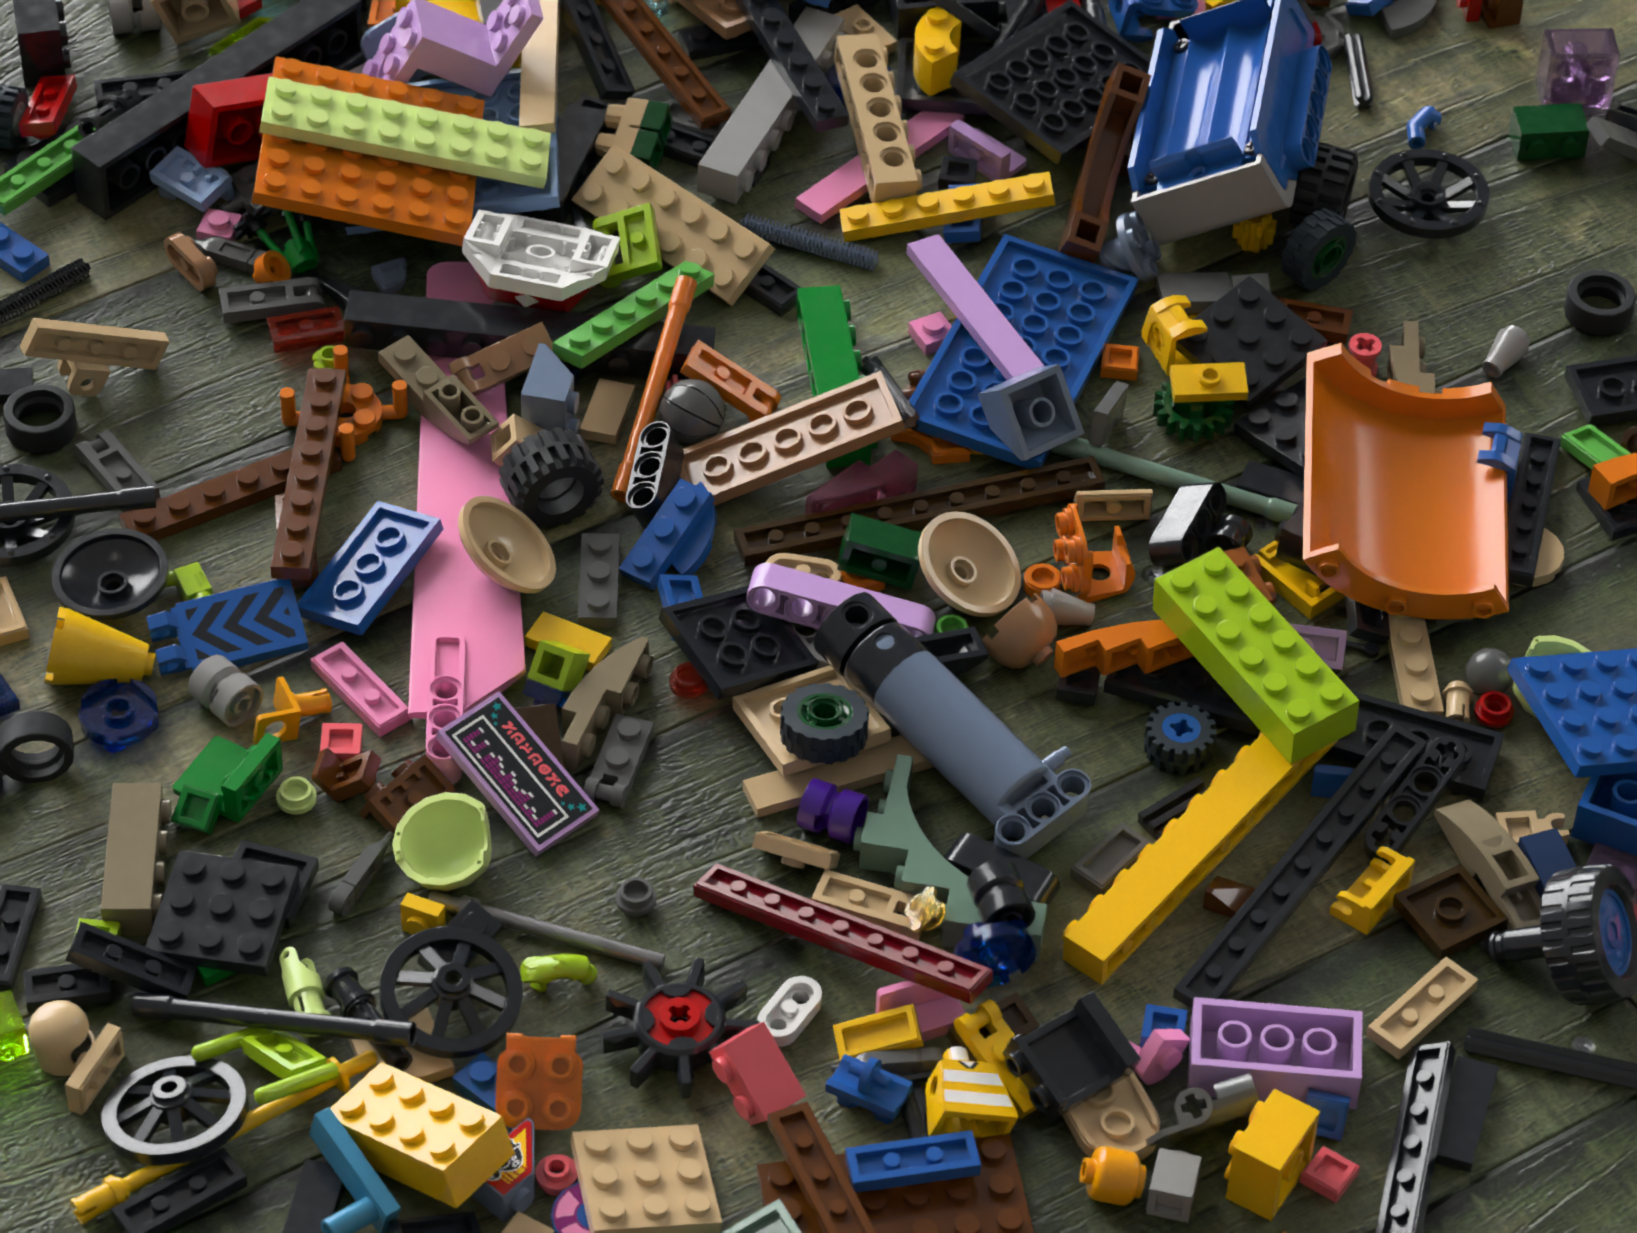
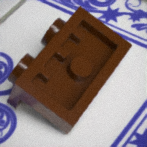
[359,754,457,838]

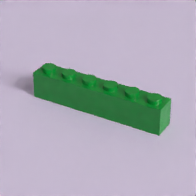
[796,285,878,468]

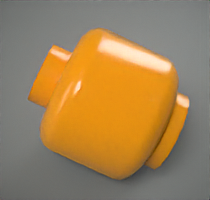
[1079,1146,1146,1206]

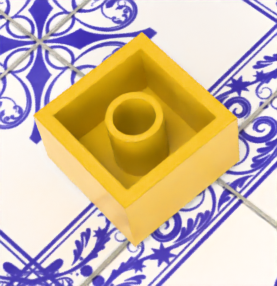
[1224,1089,1320,1221]

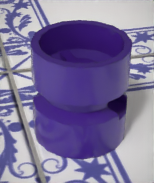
[797,778,869,845]

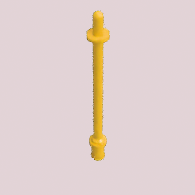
[70,1050,378,1225]

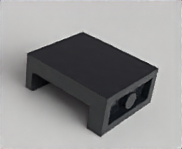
[1003,991,1141,1122]

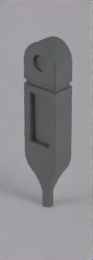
[192,236,266,274]
[328,831,394,916]
[831,1047,945,1076]

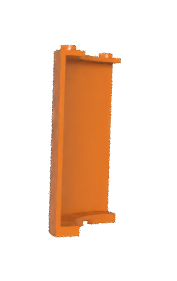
[1303,343,1509,620]

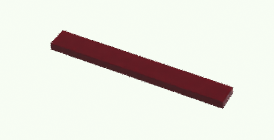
[693,863,993,1004]

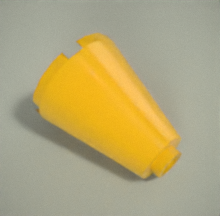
[44,607,156,685]

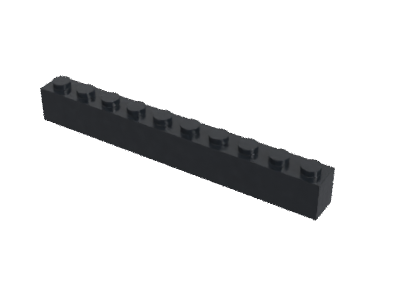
[344,290,716,380]

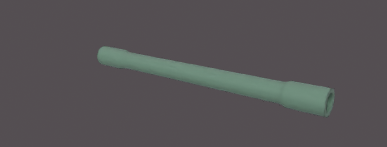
[1051,437,1297,523]

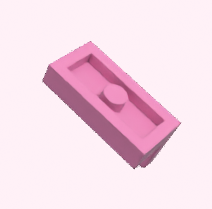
[875,980,966,1042]

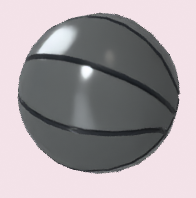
[659,379,725,445]

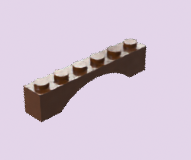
[1057,63,1151,263]

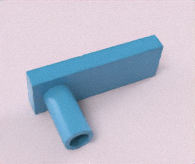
[309,1107,401,1233]

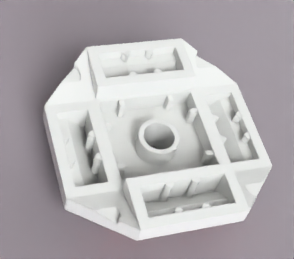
[462,210,620,312]

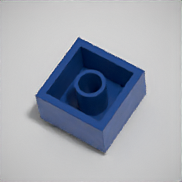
[1571,772,1637,860]

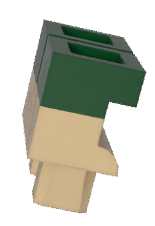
[595,97,674,171]

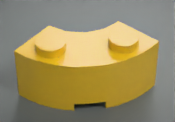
[913,6,961,96]

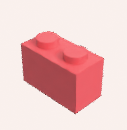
[709,1022,806,1126]

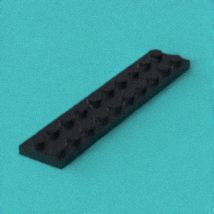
[1103,656,1505,800]

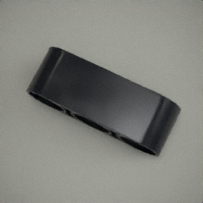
[626,421,684,529]
[1148,482,1227,567]
[944,833,1061,907]

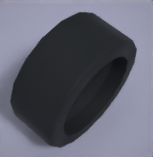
[1564,270,1636,336]
[4,384,77,454]
[0,711,74,783]

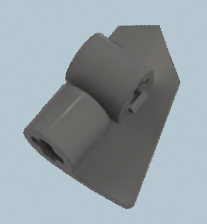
[1146,1073,1260,1146]

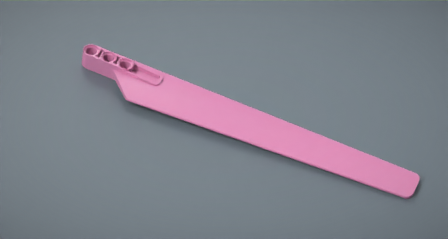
[408,262,526,785]

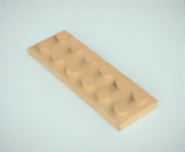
[572,144,775,307]

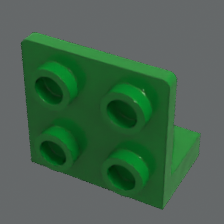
[172,733,283,823]

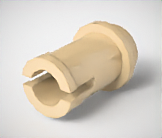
[1442,680,1474,724]

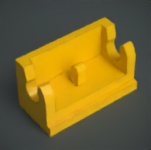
[1329,846,1415,935]

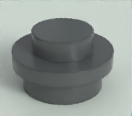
[616,877,657,916]

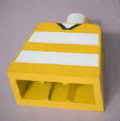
[925,1046,1019,1138]

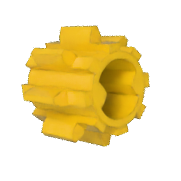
[1232,213,1277,253]

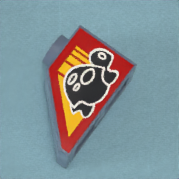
[471,1118,535,1223]

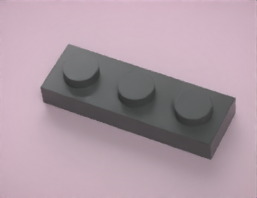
[578,533,620,628]

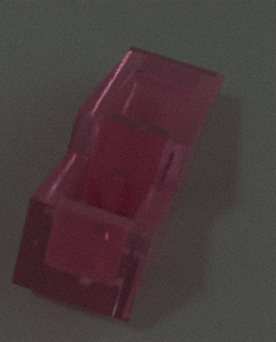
[805,449,918,515]

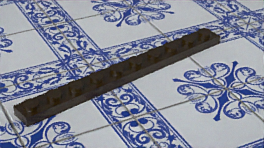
[734,456,1106,566]

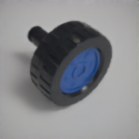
[1488,864,1637,1005]

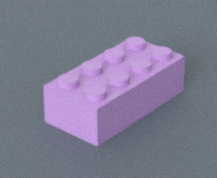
[1187,997,1362,1109]

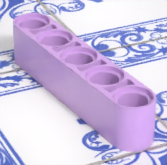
[746,563,936,637]

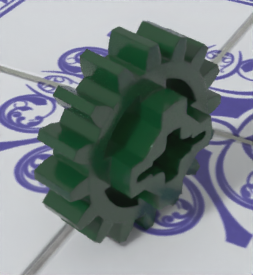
[1153,381,1234,443]

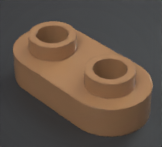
[164,232,218,291]

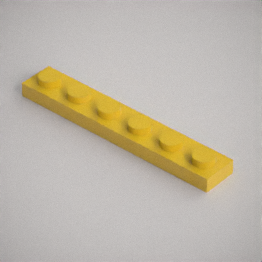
[839,171,1055,243]

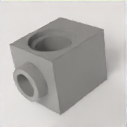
[1146,1148,1202,1223]

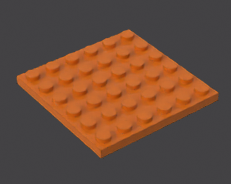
[252,56,485,246]

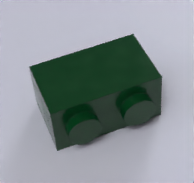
[1508,103,1590,160]
[837,513,921,590]

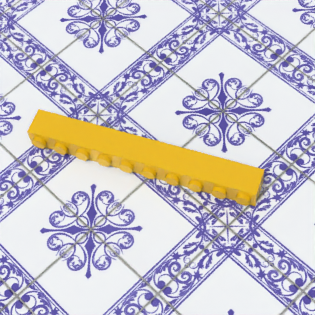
[1062,731,1338,985]

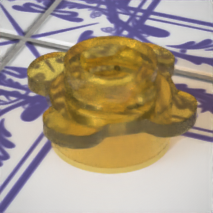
[905,886,945,932]

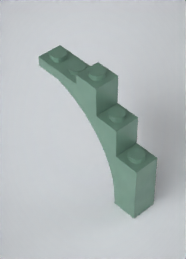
[853,754,1047,962]

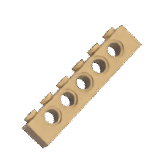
[834,33,922,203]

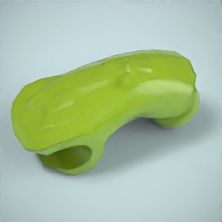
[520,954,598,993]

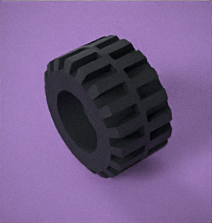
[1289,142,1358,228]
[499,428,604,529]

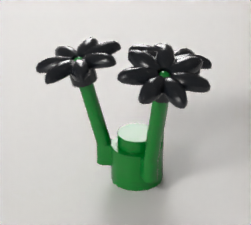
[233,205,325,274]

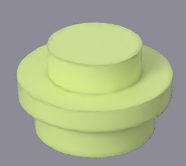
[276,776,317,814]

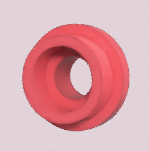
[535,1154,578,1196]

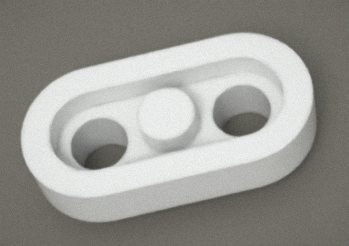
[757,976,822,1047]

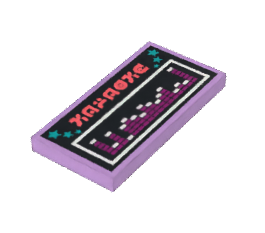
[435,691,599,857]

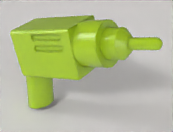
[165,562,213,601]

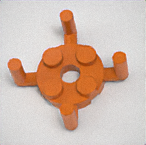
[279,345,409,462]

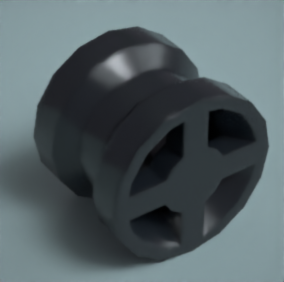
[1207,515,1253,551]

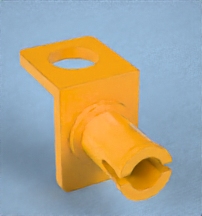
[253,676,332,745]

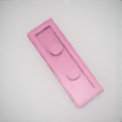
[310,641,412,737]

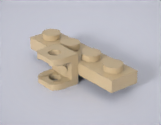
[20,318,170,397]

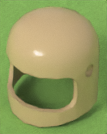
[28,1000,95,1076]

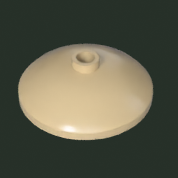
[458,496,556,593]
[918,512,1021,617]

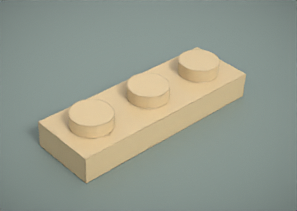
[1366,957,1479,1060]

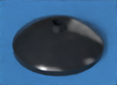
[52,528,169,620]

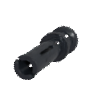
[78,89,143,138]
[323,966,413,1071]

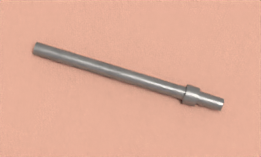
[428,891,666,970]

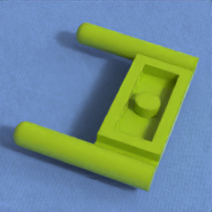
[191,1027,339,1105]

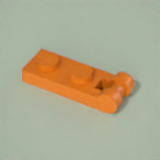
[680,340,781,422]

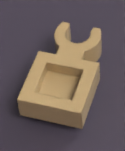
[1495,810,1570,845]

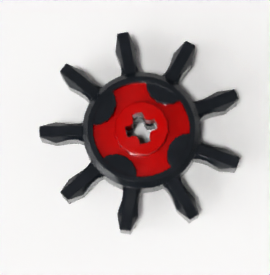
[601,957,760,1099]

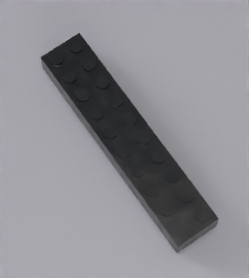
[71,0,363,221]

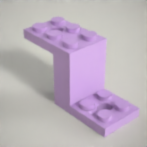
[362,0,544,97]

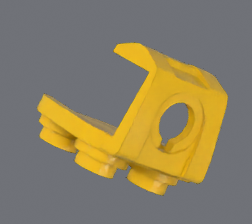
[1141,295,1208,377]

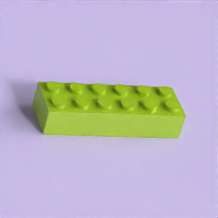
[1153,547,1359,764]

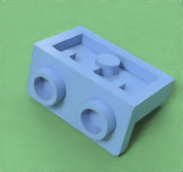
[149,146,235,212]

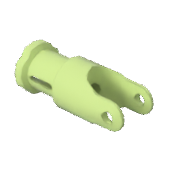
[279,947,331,1038]

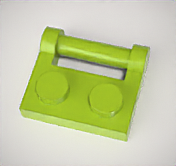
[592,202,663,288]

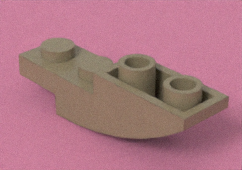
[1386,321,1442,394]
[378,335,499,445]
[562,637,654,771]
[1433,799,1541,929]

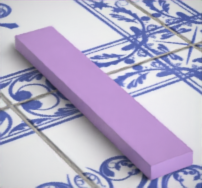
[906,234,1044,380]

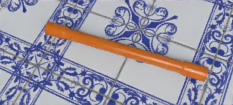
[610,275,697,503]

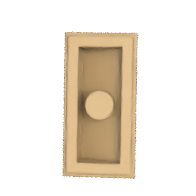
[1073,489,1153,521]

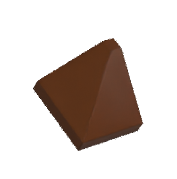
[1203,876,1255,918]

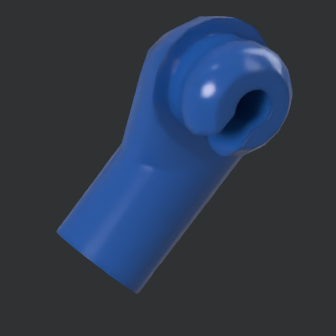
[1406,106,1442,149]

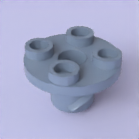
[1098,211,1162,282]

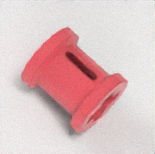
[1349,333,1382,377]

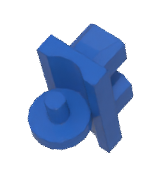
[825,1054,913,1124]

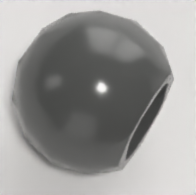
[1465,648,1513,695]

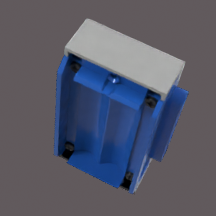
[1127,0,1332,245]

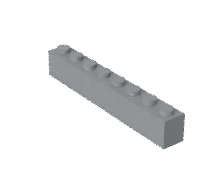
[697,6,847,204]

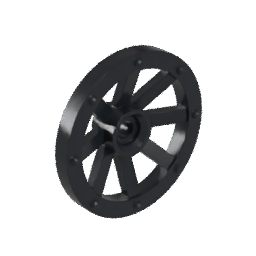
[1368,149,1490,239]
[0,464,75,567]
[379,926,523,1059]
[101,1056,249,1166]

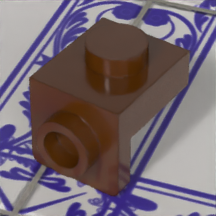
[311,748,382,803]

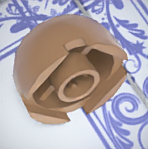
[982,593,1058,669]

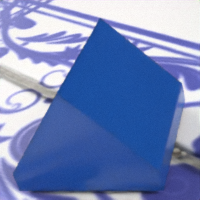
[1311,764,1354,798]

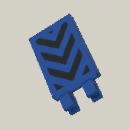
[146,579,309,676]

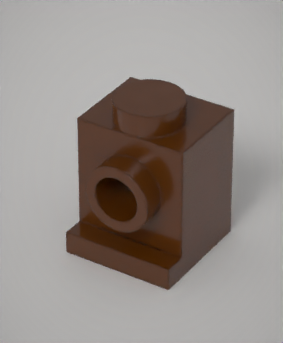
[1480,0,1524,29]

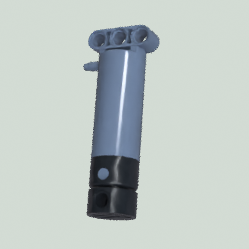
[813,592,1091,859]

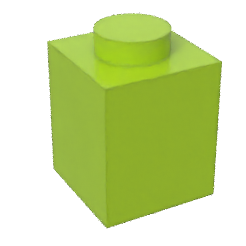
[527,640,590,691]

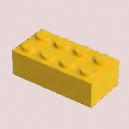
[331,1062,515,1208]

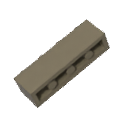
[100,783,171,935]

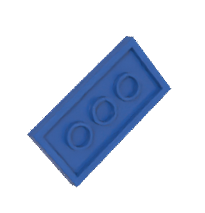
[297,501,444,636]

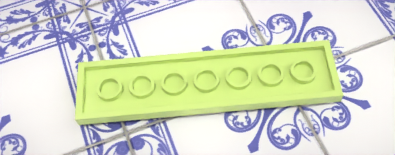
[259,77,551,189]

